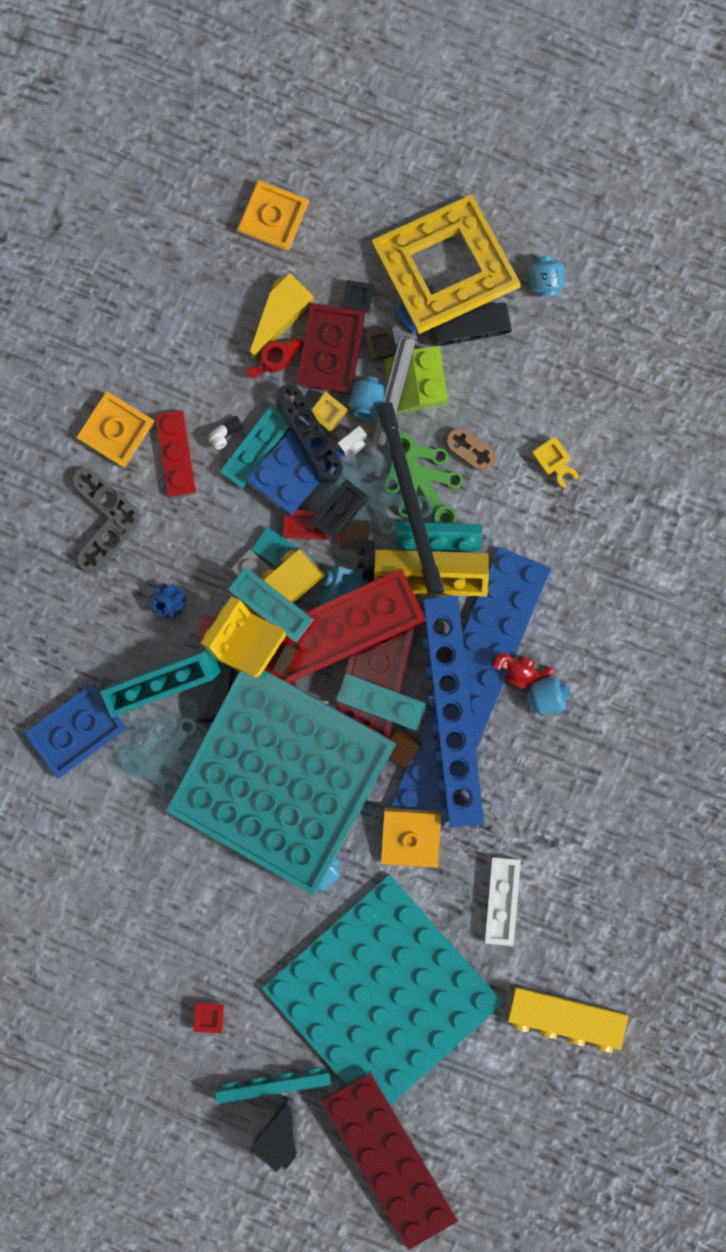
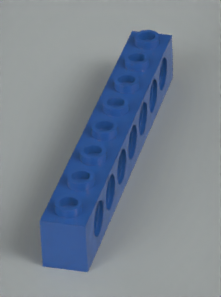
[420,596,484,828]

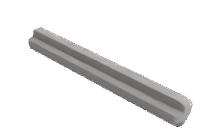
[372,336,415,446]

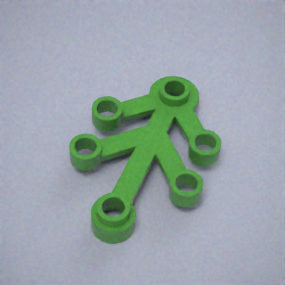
[384,433,463,524]

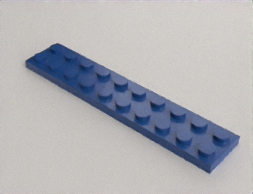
[391,547,551,829]

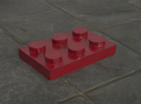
[297,303,366,395]

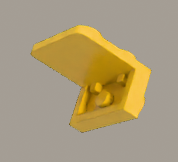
[201,596,286,678]

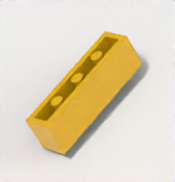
[217,549,325,622]
[374,550,489,597]
[507,986,629,1053]

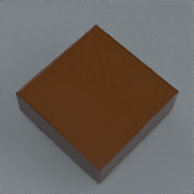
[389,729,422,769]

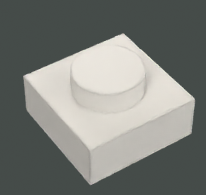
[338,426,367,456]

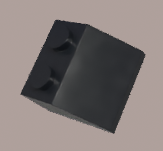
[250,1098,297,1172]

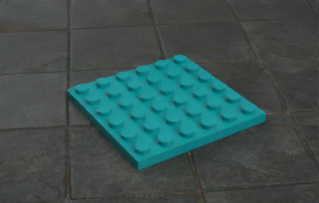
[166,670,397,896]
[262,874,504,1105]

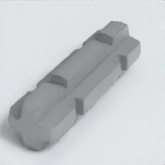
[455,795,507,835]

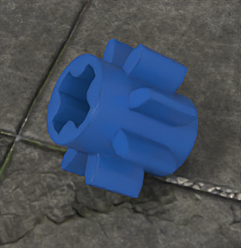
[150,583,186,619]

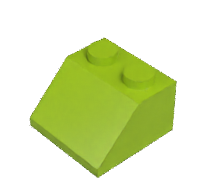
[384,346,448,414]

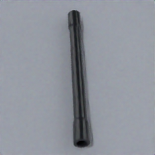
[376,402,445,596]

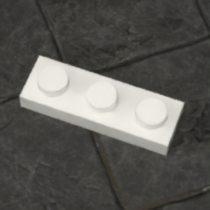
[484,857,521,946]

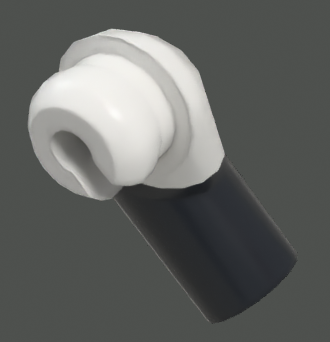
[208,416,244,450]

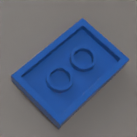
[247,419,344,517]
[24,683,127,779]

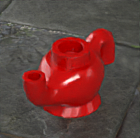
[247,339,304,379]
[491,653,555,690]

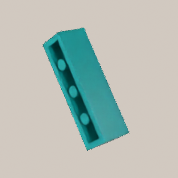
[100,648,221,718]

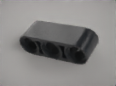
[430,302,512,346]
[198,660,232,724]

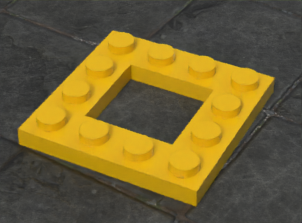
[372,194,521,334]

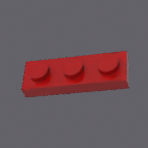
[155,410,197,498]

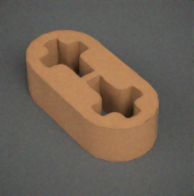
[447,428,495,472]

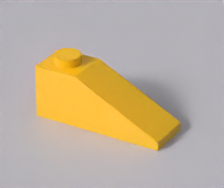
[250,273,314,361]

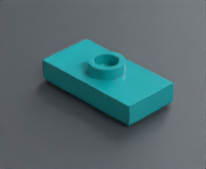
[252,527,314,568]

